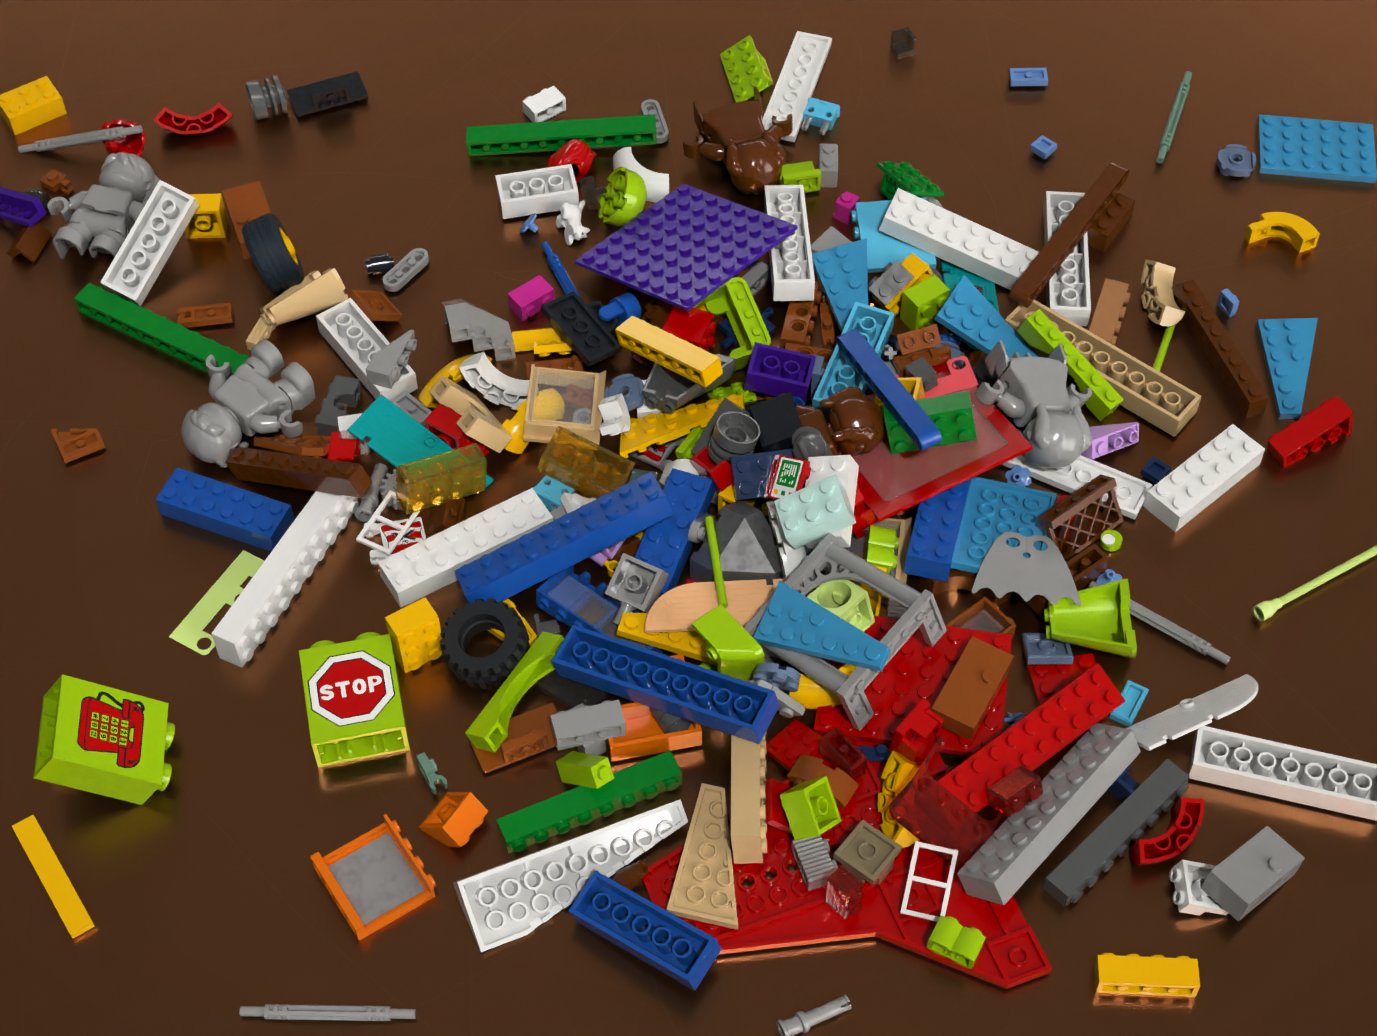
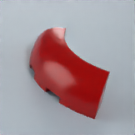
[153,102,234,135]
[1130,797,1204,865]

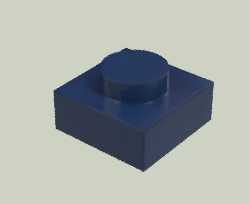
[1140,457,1171,484]

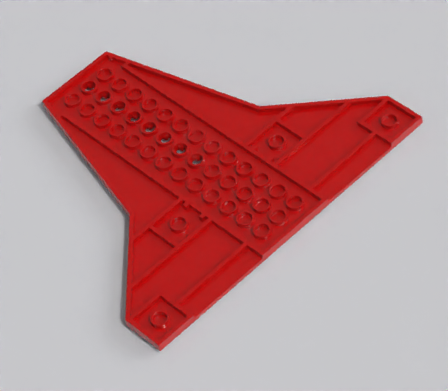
[641,734,1052,989]

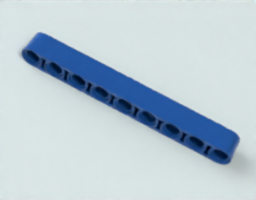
[836,328,942,451]

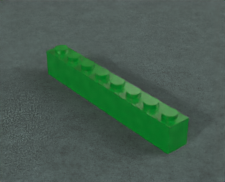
[496,750,682,854]

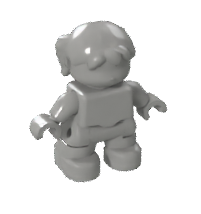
[48,152,160,259]
[181,339,315,468]
[976,340,1093,469]

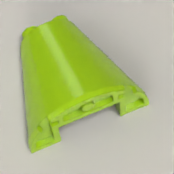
[1044,579,1137,658]

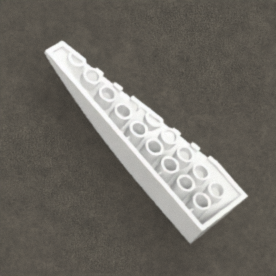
[453,799,688,952]

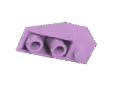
[1081,422,1139,459]

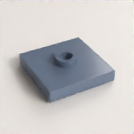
[1021,633,1074,664]

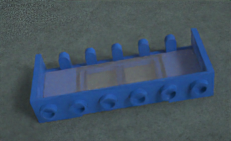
[536,565,665,653]

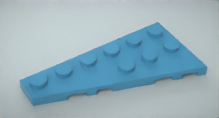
[812,238,868,333]
[934,275,1038,357]
[1256,318,1318,419]
[753,580,890,672]

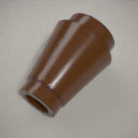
[613,860,649,891]

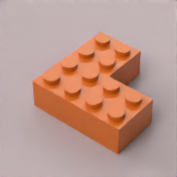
[606,654,702,762]

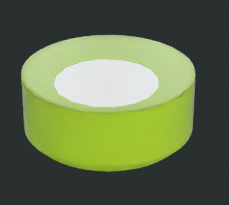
[1100,530,1123,552]

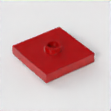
[766,778,793,835]

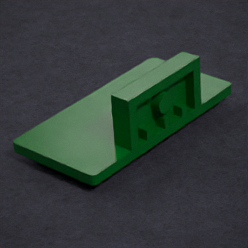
[876,160,945,200]

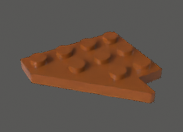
[254,434,331,458]

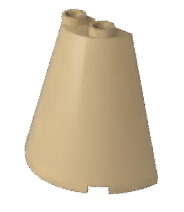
[259,268,348,326]

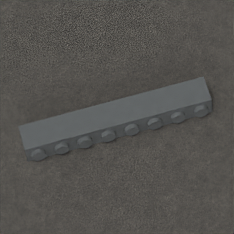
[1043,758,1190,907]

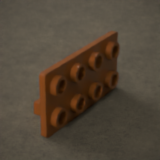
[468,703,557,773]

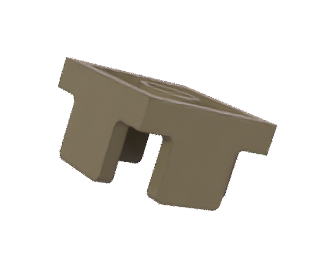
[833,819,902,886]

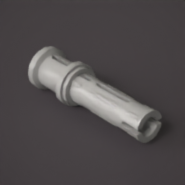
[355,463,388,522]
[776,994,852,1036]

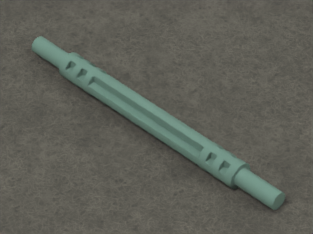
[1156,71,1192,163]

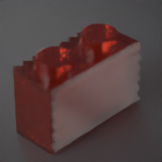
[819,727,867,780]
[986,765,1043,818]
[825,865,864,919]

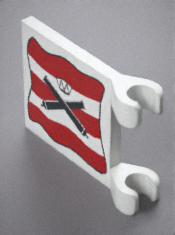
[364,517,426,565]

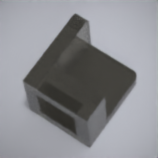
[890,27,916,59]

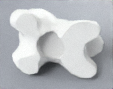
[556,200,590,245]

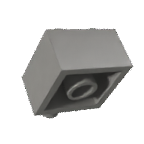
[605,553,669,625]

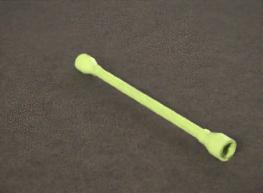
[1253,545,1377,622]

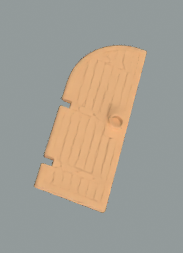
[645,578,785,633]

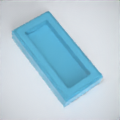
[1109,680,1149,727]

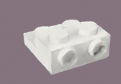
[1169,859,1229,916]

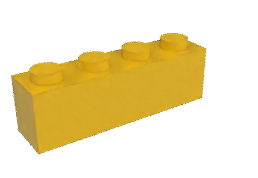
[1094,953,1200,997]

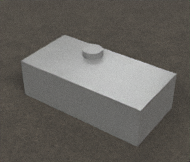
[1201,826,1305,921]

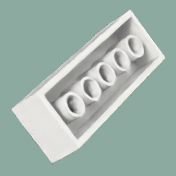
[100,180,199,307]
[316,298,418,402]
[1143,424,1265,532]

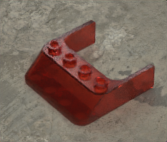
[889,735,1014,868]

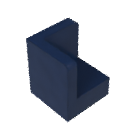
[1109,766,1140,803]

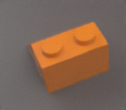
[419,792,489,847]

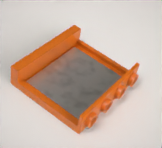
[310,814,436,941]

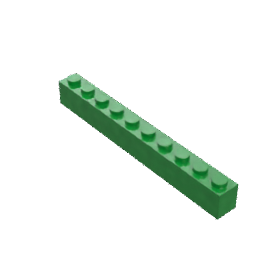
[466,114,657,156]
[74,283,249,380]

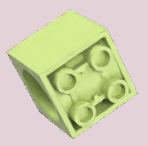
[807,579,875,632]

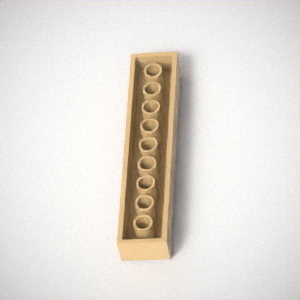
[1005,300,1202,437]

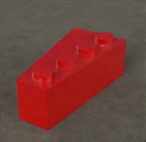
[1267,395,1353,468]

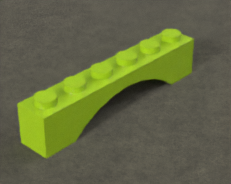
[1017,309,1124,422]
[465,632,564,753]

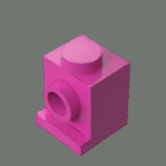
[832,191,860,225]

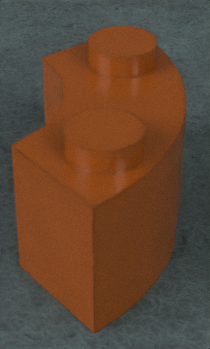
[787,755,859,807]

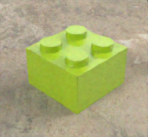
[900,275,950,330]
[780,776,842,841]

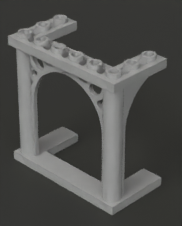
[744,533,947,731]

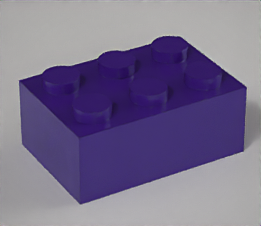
[744,342,816,403]

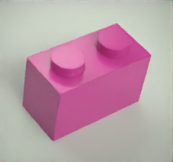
[508,275,555,321]

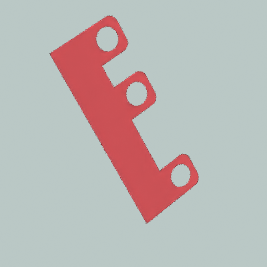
[865,356,978,400]

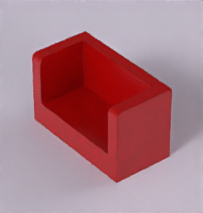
[690,446,733,492]

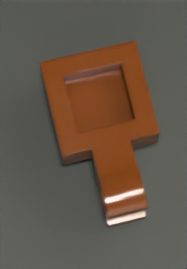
[40,169,74,195]

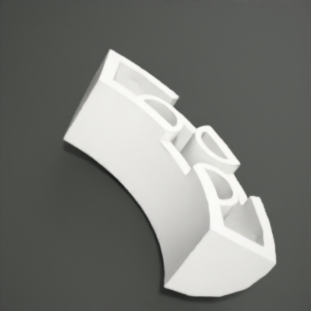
[613,147,669,203]
[459,352,539,410]
[766,501,806,581]

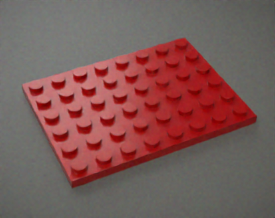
[814,616,1012,756]

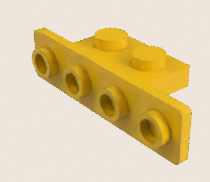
[512,327,573,356]

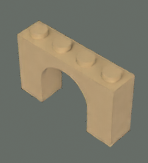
[429,375,512,453]

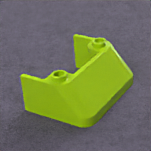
[693,277,771,371]
[692,604,765,681]

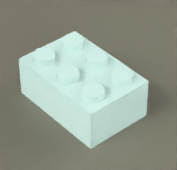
[774,474,856,549]

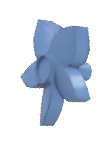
[1004,712,1025,723]

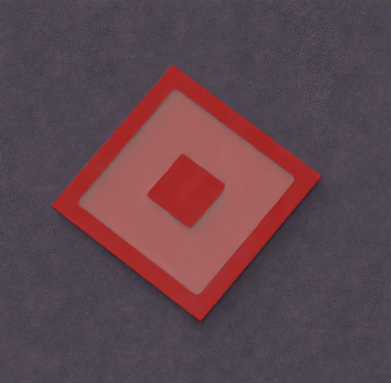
[825,360,1033,522]

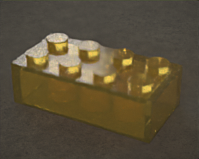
[537,426,635,499]
[396,443,487,514]

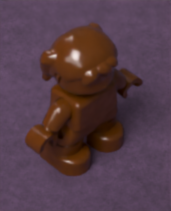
[683,86,793,195]
[753,387,885,500]

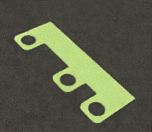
[169,550,264,655]

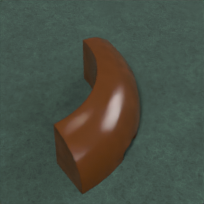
[630,297,674,364]
[919,568,1012,606]

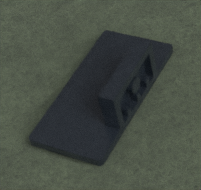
[287,72,368,117]

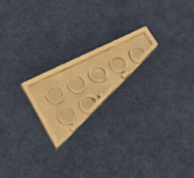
[667,783,738,930]

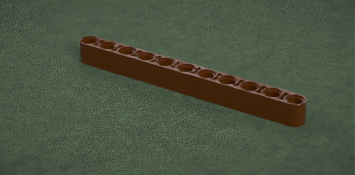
[1009,162,1129,308]

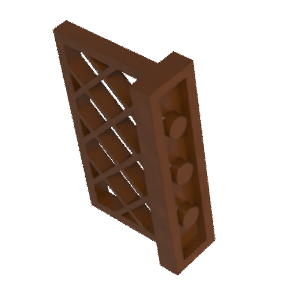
[1037,474,1124,562]

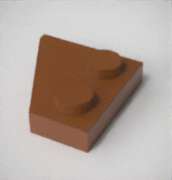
[51,428,106,463]

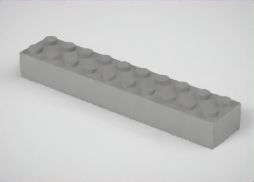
[957,723,1141,905]

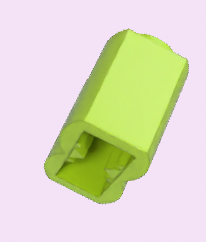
[864,525,899,574]
[927,916,986,969]

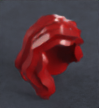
[101,119,146,156]
[547,139,597,183]

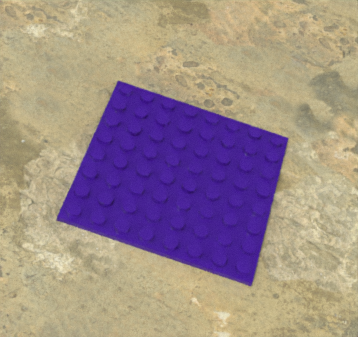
[575,184,798,311]

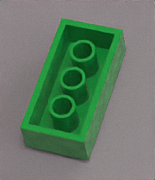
[883,391,977,454]

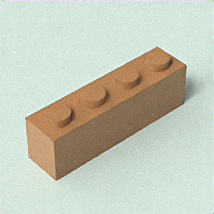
[1089,278,1131,346]

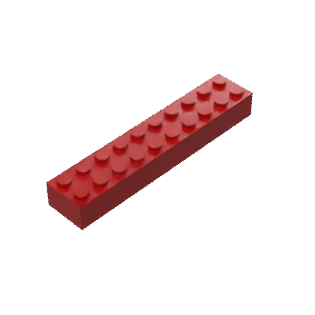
[917,663,1125,834]

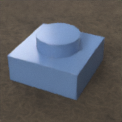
[1030,135,1057,159]
[1217,288,1240,317]

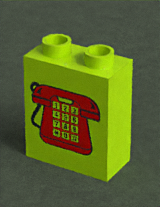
[34,674,175,805]

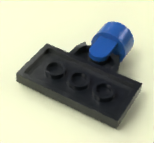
[540,291,641,367]

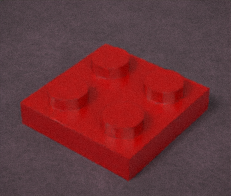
[766,719,828,771]

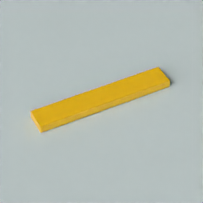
[12,814,95,939]

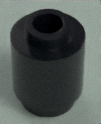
[365,253,394,276]

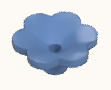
[520,213,539,233]
[1005,465,1032,487]
[1096,569,1122,585]

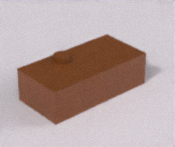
[222,180,271,260]
[931,636,1014,741]

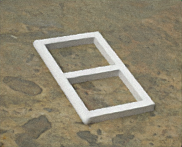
[356,491,423,556]
[900,841,958,922]

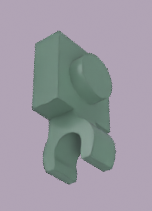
[416,752,448,794]

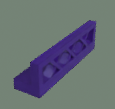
[0,187,47,227]

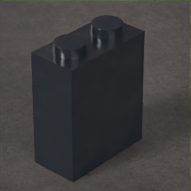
[750,392,803,452]

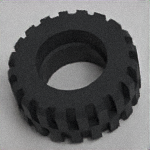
[440,598,530,689]

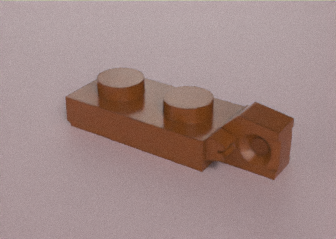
[892,345,951,377]

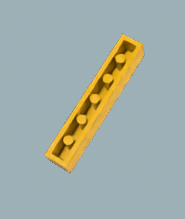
[615,316,723,387]

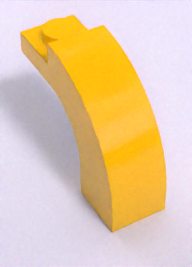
[1244,212,1320,253]

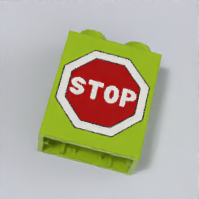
[299,632,410,767]

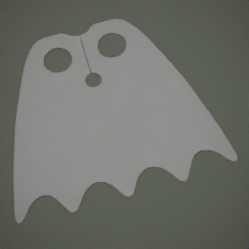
[972,532,1081,607]

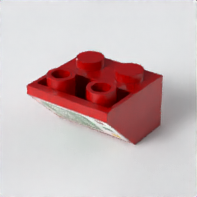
[763,455,811,501]

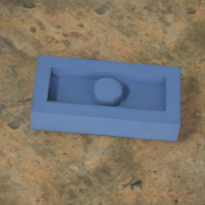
[1009,68,1048,86]

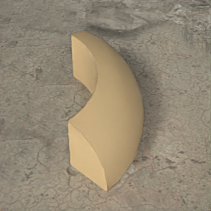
[1141,260,1185,326]

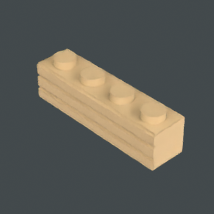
[245,317,276,350]

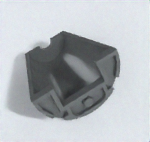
[642,354,735,413]

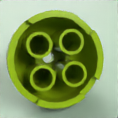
[598,167,647,227]

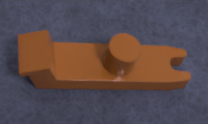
[819,303,835,347]

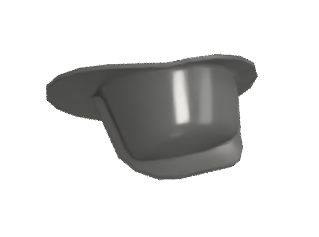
[792,426,833,461]

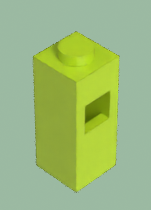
[555,751,614,789]

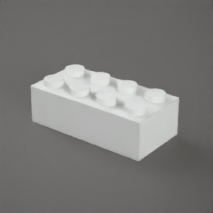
[495,164,579,219]
[805,455,859,549]

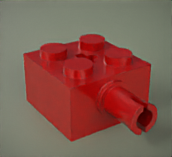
[424,404,490,459]

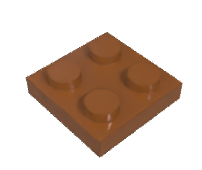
[348,290,403,322]

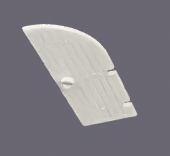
[1126,674,1259,751]

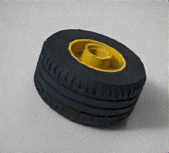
[242,213,305,293]

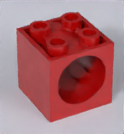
[662,306,716,352]

